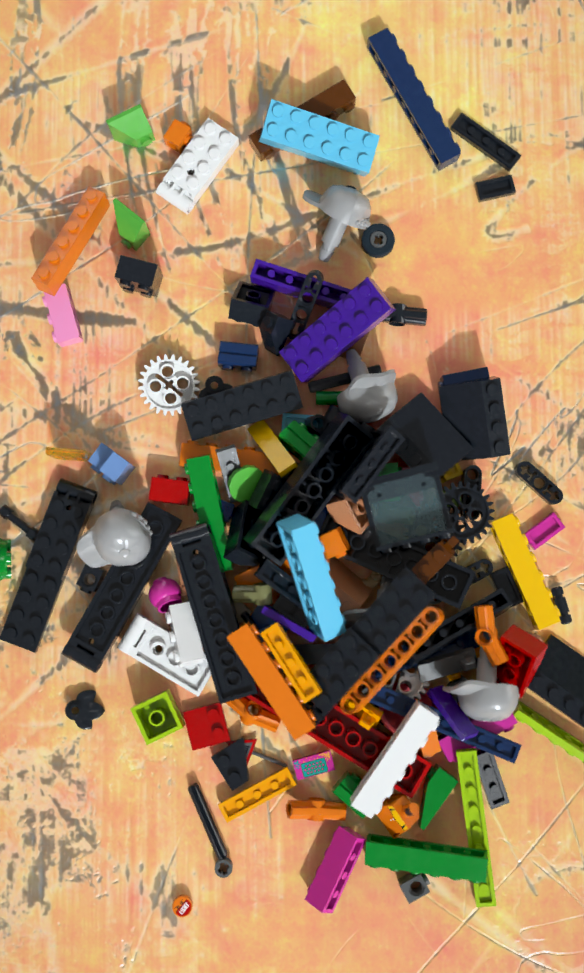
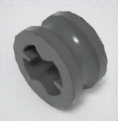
[215,857,233,878]

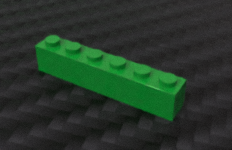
[184,454,234,571]
[364,833,488,884]

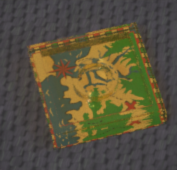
[45,447,92,462]

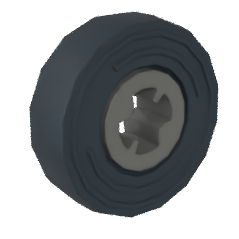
[361,223,395,258]

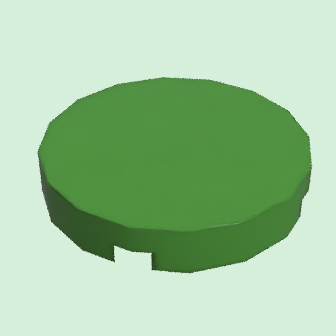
[227,465,263,502]

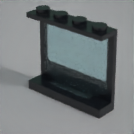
[362,461,455,554]

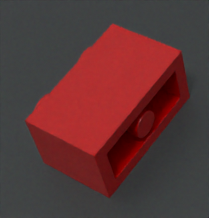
[148,474,190,506]

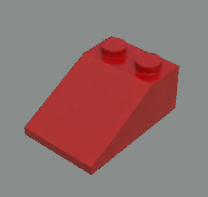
[497,624,548,698]

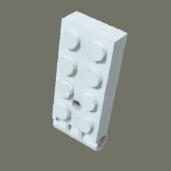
[156,118,239,214]
[117,613,211,697]

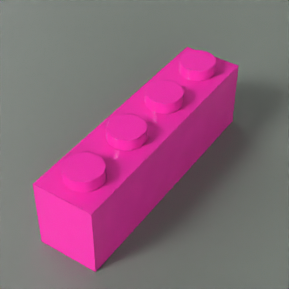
[438,713,518,763]
[304,826,367,913]

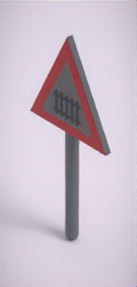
[226,739,287,767]

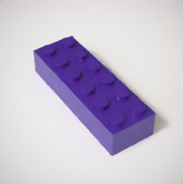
[279,277,396,382]

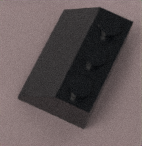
[223,500,270,566]

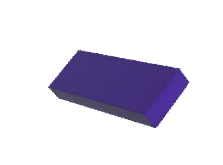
[261,605,317,642]
[427,685,479,741]

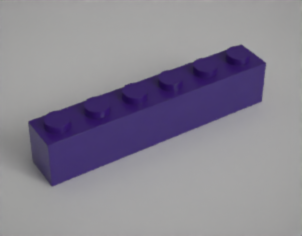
[250,259,351,309]

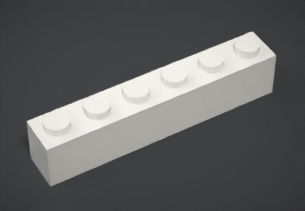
[350,700,440,818]

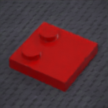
[183,702,231,751]

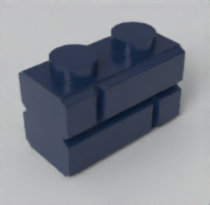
[218,341,259,373]

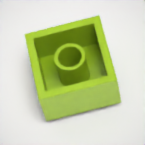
[131,689,185,745]

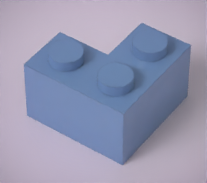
[88,443,135,485]

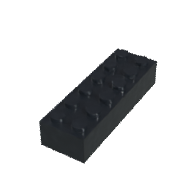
[181,370,303,441]

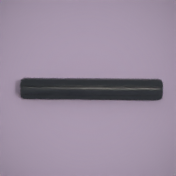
[308,365,382,393]
[188,783,228,860]

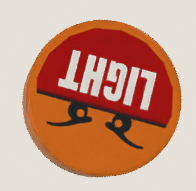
[172,895,193,917]

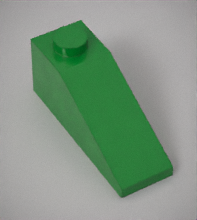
[418,763,458,831]

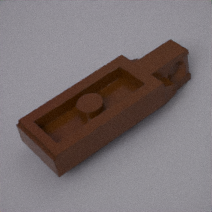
[411,535,459,583]

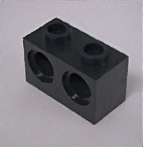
[272,595,308,628]

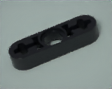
[515,461,563,505]

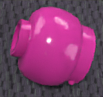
[148,577,182,613]

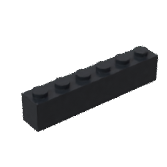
[402,588,513,667]

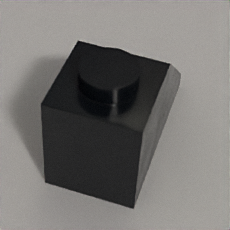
[259,310,294,356]

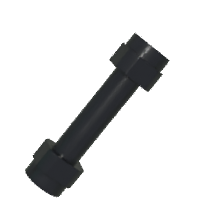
[0,504,39,542]

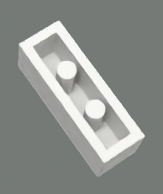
[165,602,205,668]

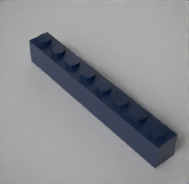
[367,28,461,171]

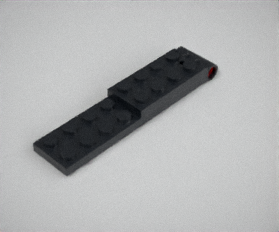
[0,478,98,653]
[61,502,182,673]
[169,522,259,704]
[294,566,438,726]

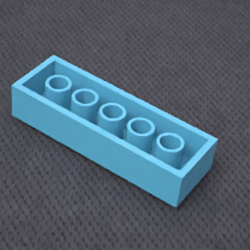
[259,99,380,177]
[276,513,346,642]

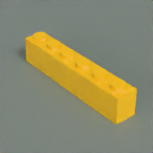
[489,513,561,630]

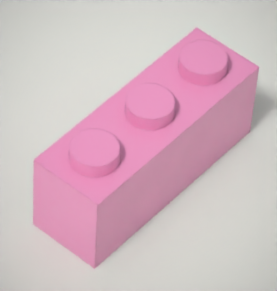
[42,283,83,347]

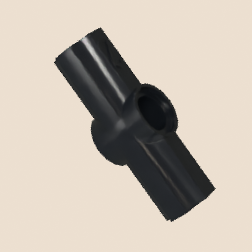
[382,303,427,326]

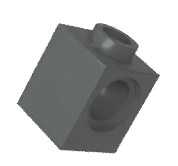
[398,873,430,904]

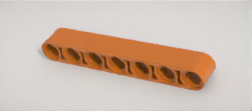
[340,607,444,714]

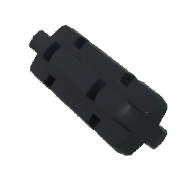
[551,586,572,624]

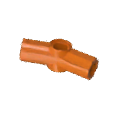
[474,604,509,667]
[225,697,281,733]
[286,797,347,821]

